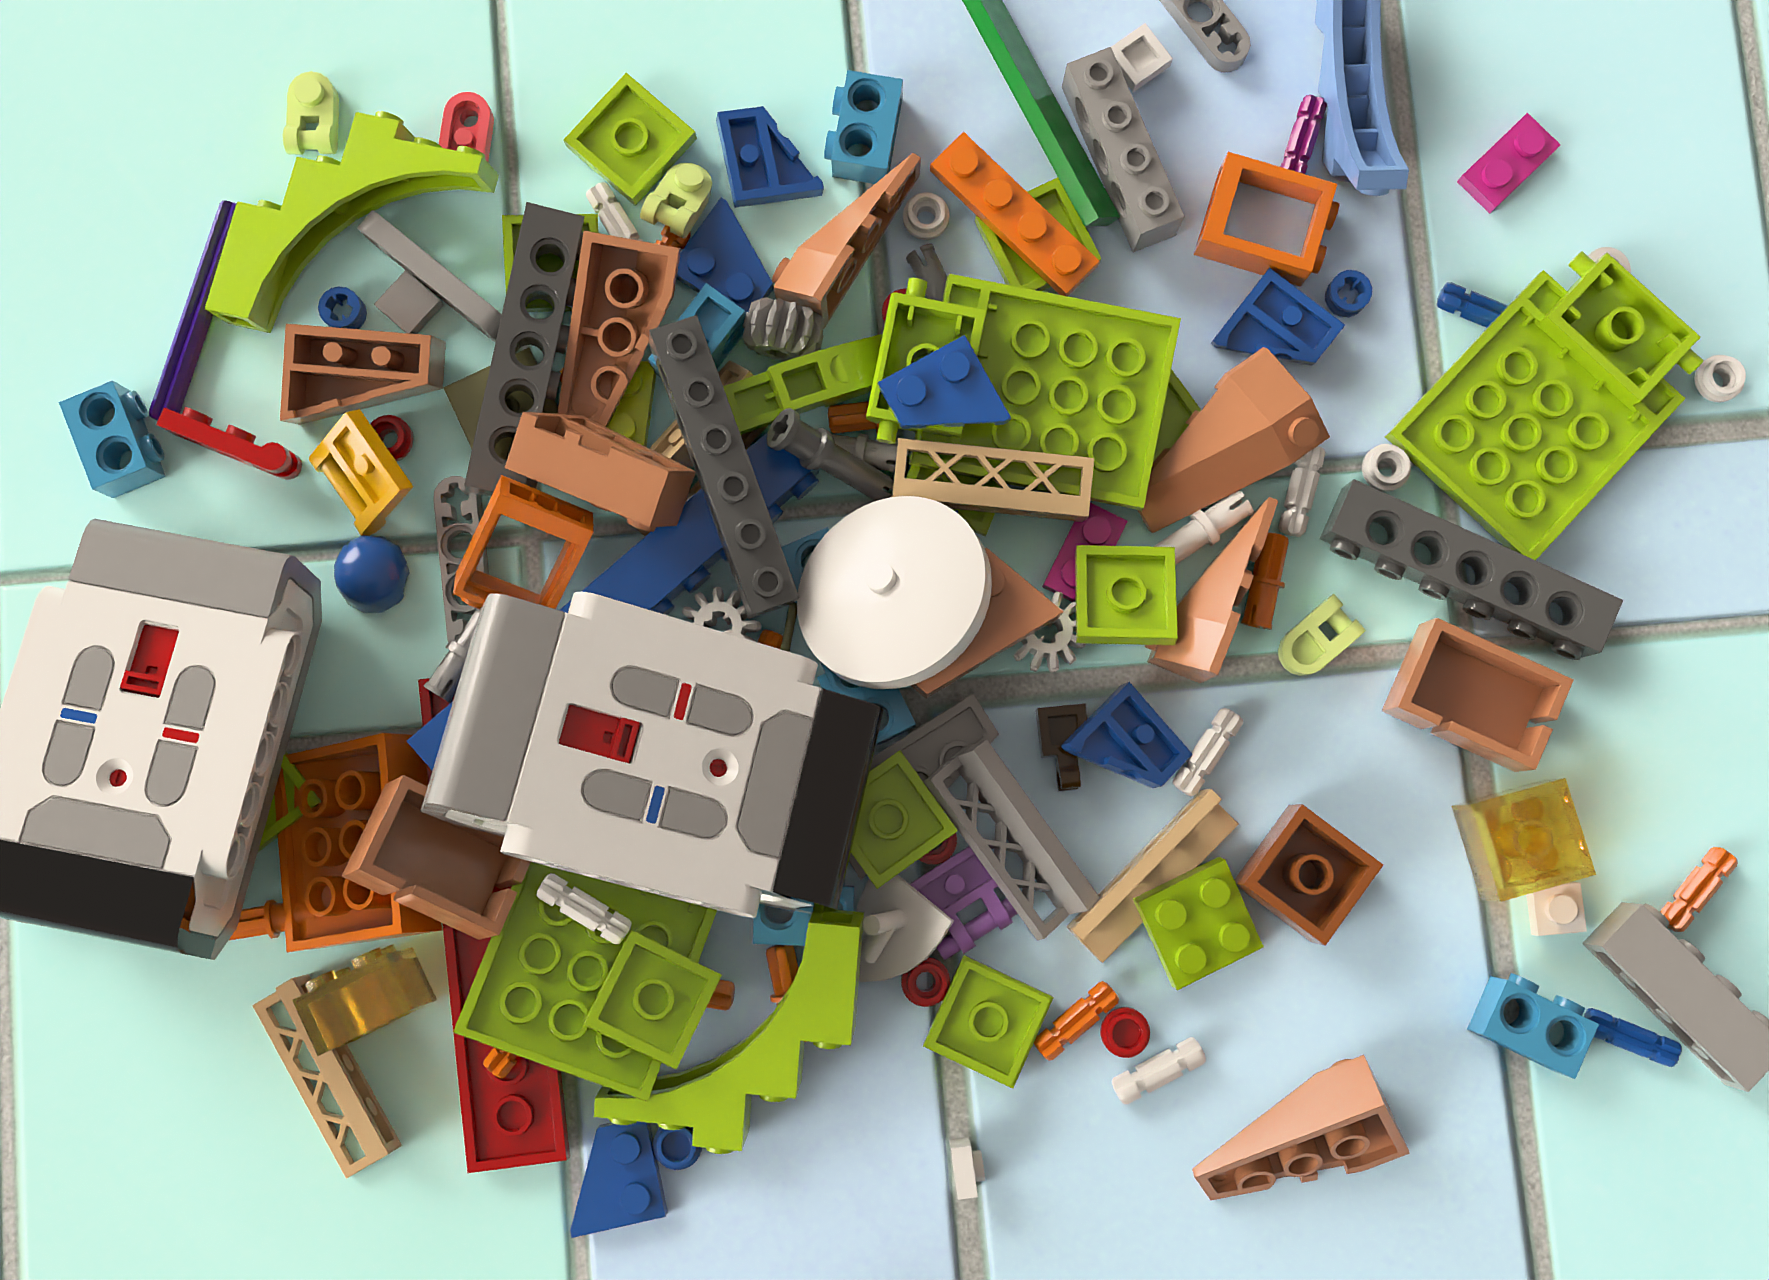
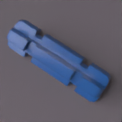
[1436,282,1507,328]
[1583,1008,1682,1067]

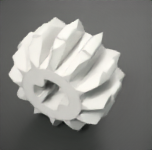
[682,587,761,642]
[1013,590,1086,673]

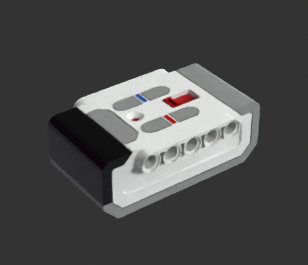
[0,518,322,960]
[421,592,884,918]

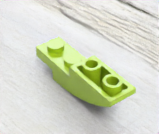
[723,334,883,435]

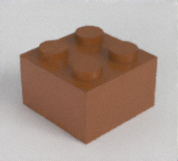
[1234,804,1383,946]

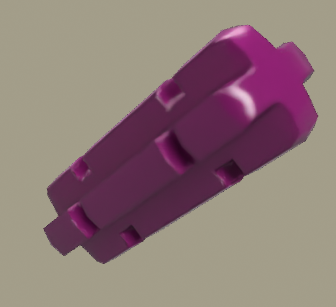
[1280,95,1327,174]

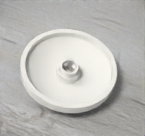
[797,496,992,689]

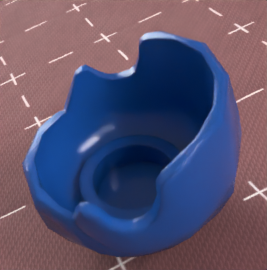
[334,535,410,613]

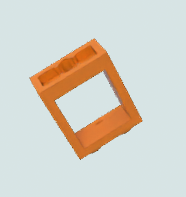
[1193,151,1340,287]
[453,475,594,609]

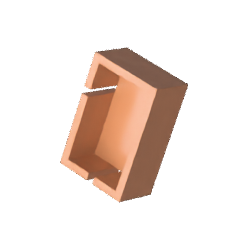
[1382,618,1574,772]
[342,775,531,940]

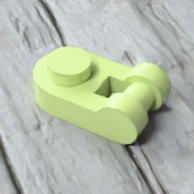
[282,71,339,155]
[640,163,712,239]
[1278,594,1366,676]

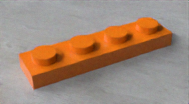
[930,131,1100,296]

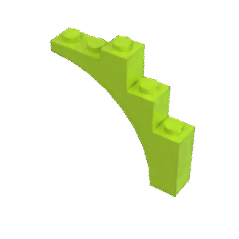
[205,111,499,333]
[594,908,864,1154]

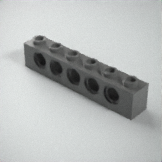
[464,202,584,497]
[649,315,800,619]
[1319,479,1623,660]

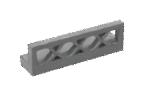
[924,739,1101,940]

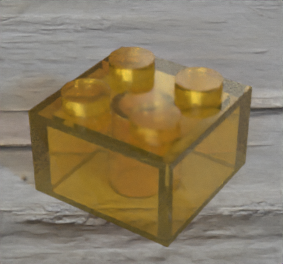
[1451,778,1596,902]
[292,944,437,1056]

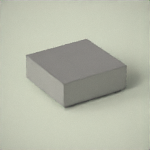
[374,270,444,334]

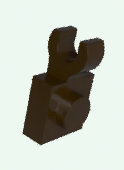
[1035,703,1087,791]

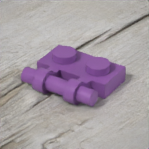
[910,838,1018,960]

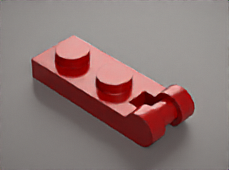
[156,407,302,480]

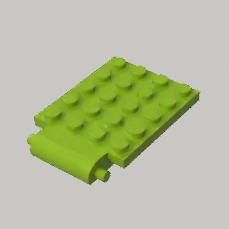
[1384,251,1704,560]
[866,274,1181,511]
[453,862,717,1101]

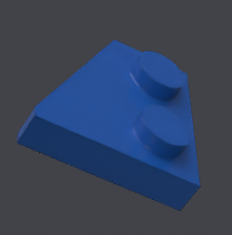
[716,106,824,208]
[676,197,774,313]
[1211,268,1345,365]
[878,335,1011,429]
[1061,682,1192,788]
[570,1121,668,1238]

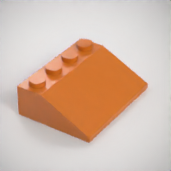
[274,733,442,953]

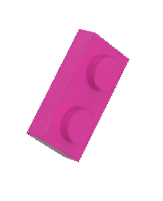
[1457,113,1561,214]
[1042,502,1128,602]

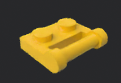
[309,409,414,536]

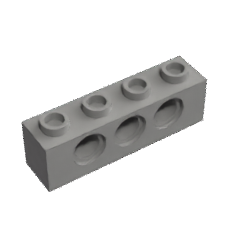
[1061,47,1185,253]

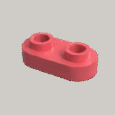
[439,92,494,162]

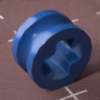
[1325,270,1372,318]
[318,286,367,329]

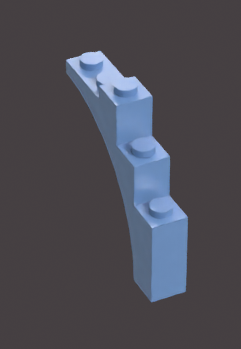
[1315,0,1409,196]

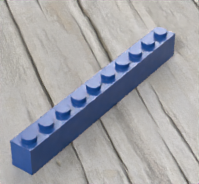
[407,432,820,771]

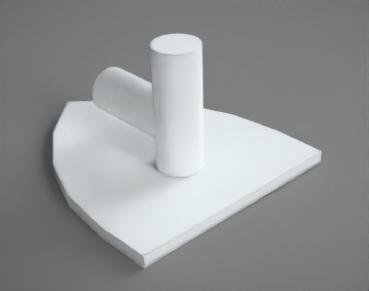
[856,875,954,982]

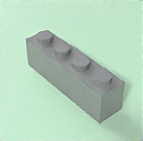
[1582,902,1769,1092]

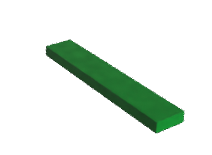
[962,0,1120,227]

